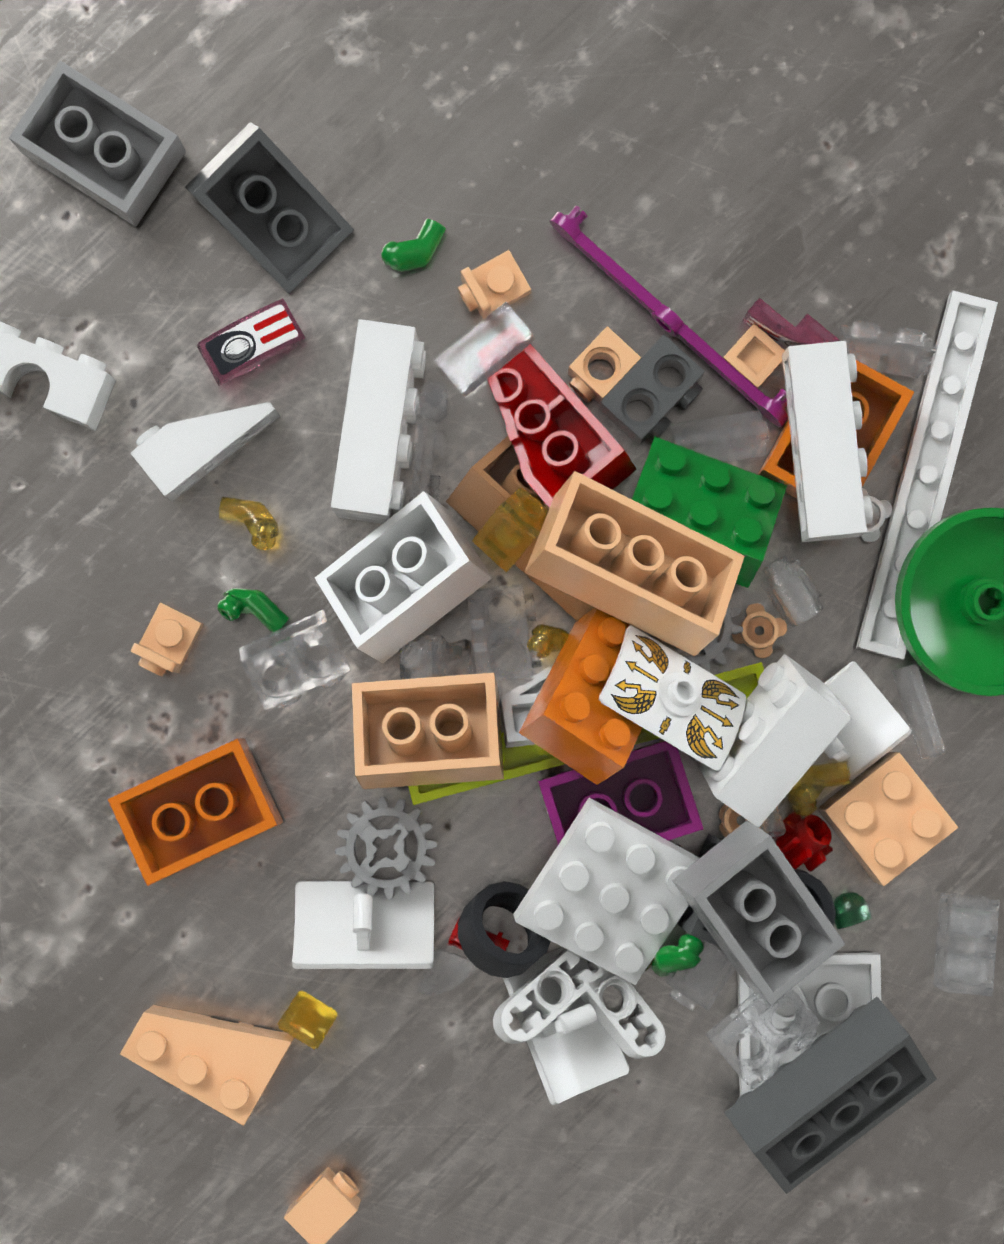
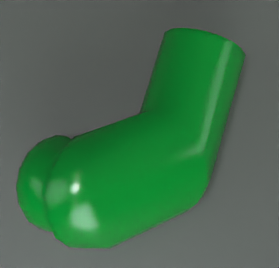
[381,218,446,272]
[217,588,289,634]
[651,934,704,977]

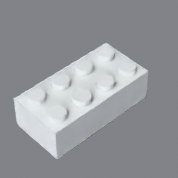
[331,319,426,524]

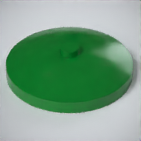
[895,507,1004,696]

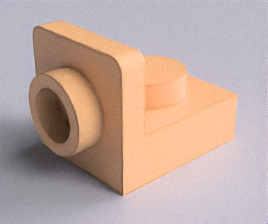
[457,250,531,320]
[131,602,204,677]

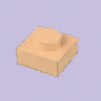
[723,323,785,388]

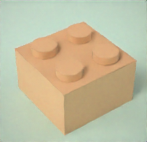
[817,752,959,886]

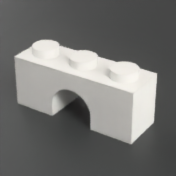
[0,322,116,431]

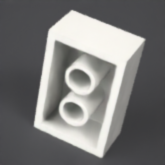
[315,491,492,663]
[695,654,852,828]

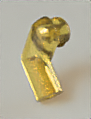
[219,497,279,550]
[527,624,569,658]

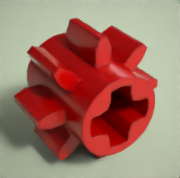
[773,811,833,872]

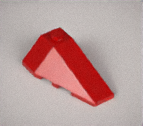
[478,325,637,508]

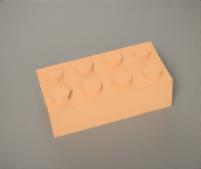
[524,471,745,656]

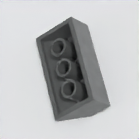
[724,997,937,1194]

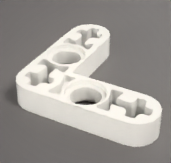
[493,948,666,1059]

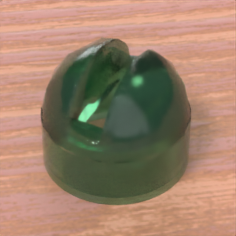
[833,892,873,929]

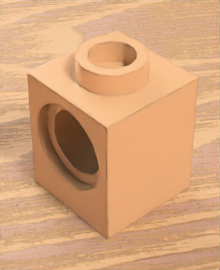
[568,326,641,404]
[284,1167,361,1244]

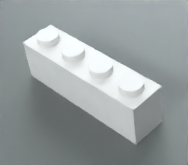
[782,341,873,542]

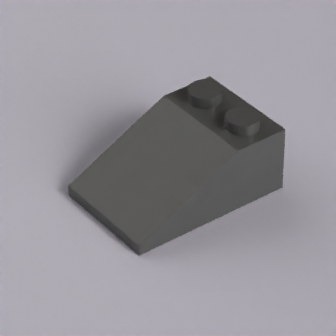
[185,123,354,294]

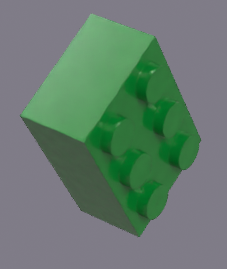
[631,437,787,588]

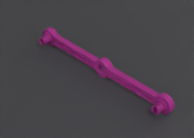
[550,205,789,427]

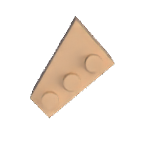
[120,1005,297,1126]

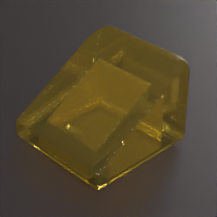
[277,991,338,1050]

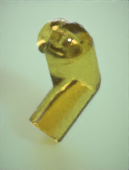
[788,761,851,816]

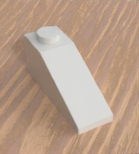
[131,402,280,502]

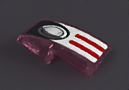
[197,298,305,386]
[742,298,840,348]

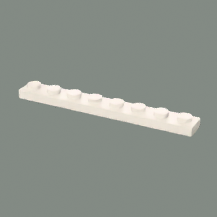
[856,290,998,660]

